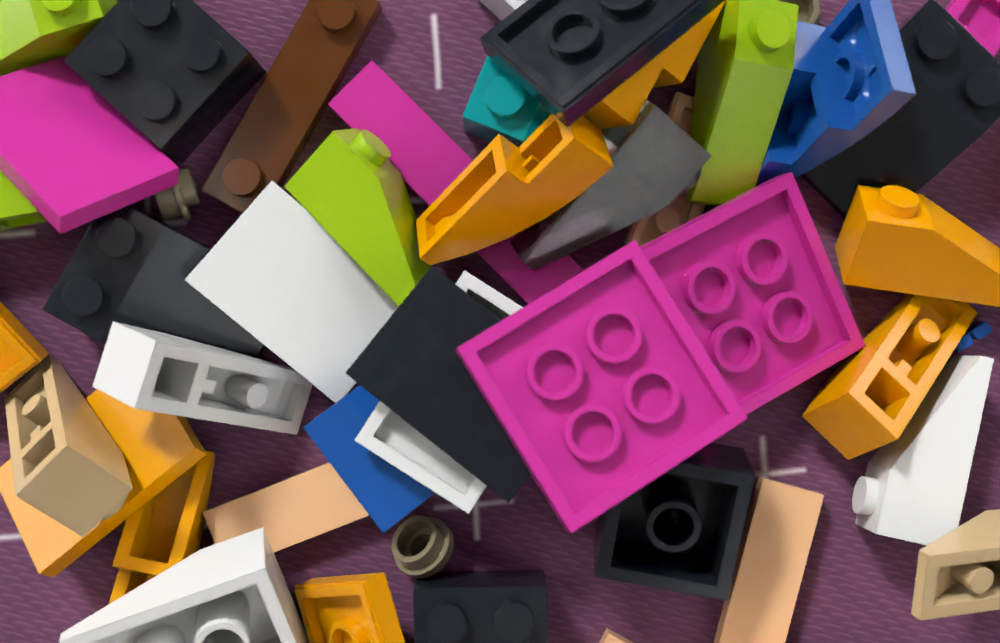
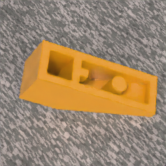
[835,185,1000,307]
[802,294,977,460]

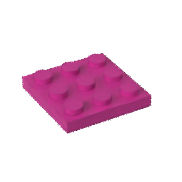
[640,172,865,415]
[455,240,748,534]

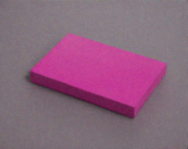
[0,56,179,234]

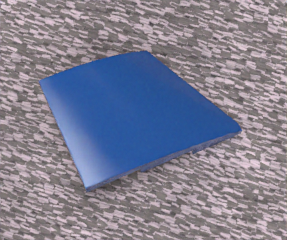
[755,0,916,187]
[303,385,435,533]

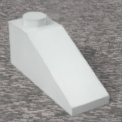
[92,322,313,435]
[852,355,994,545]

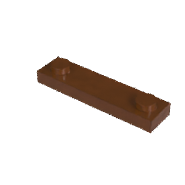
[201,0,382,213]

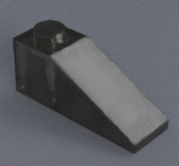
[510,100,712,271]

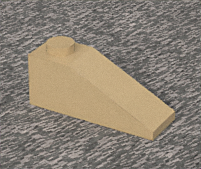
[4,354,133,537]
[911,509,1000,621]

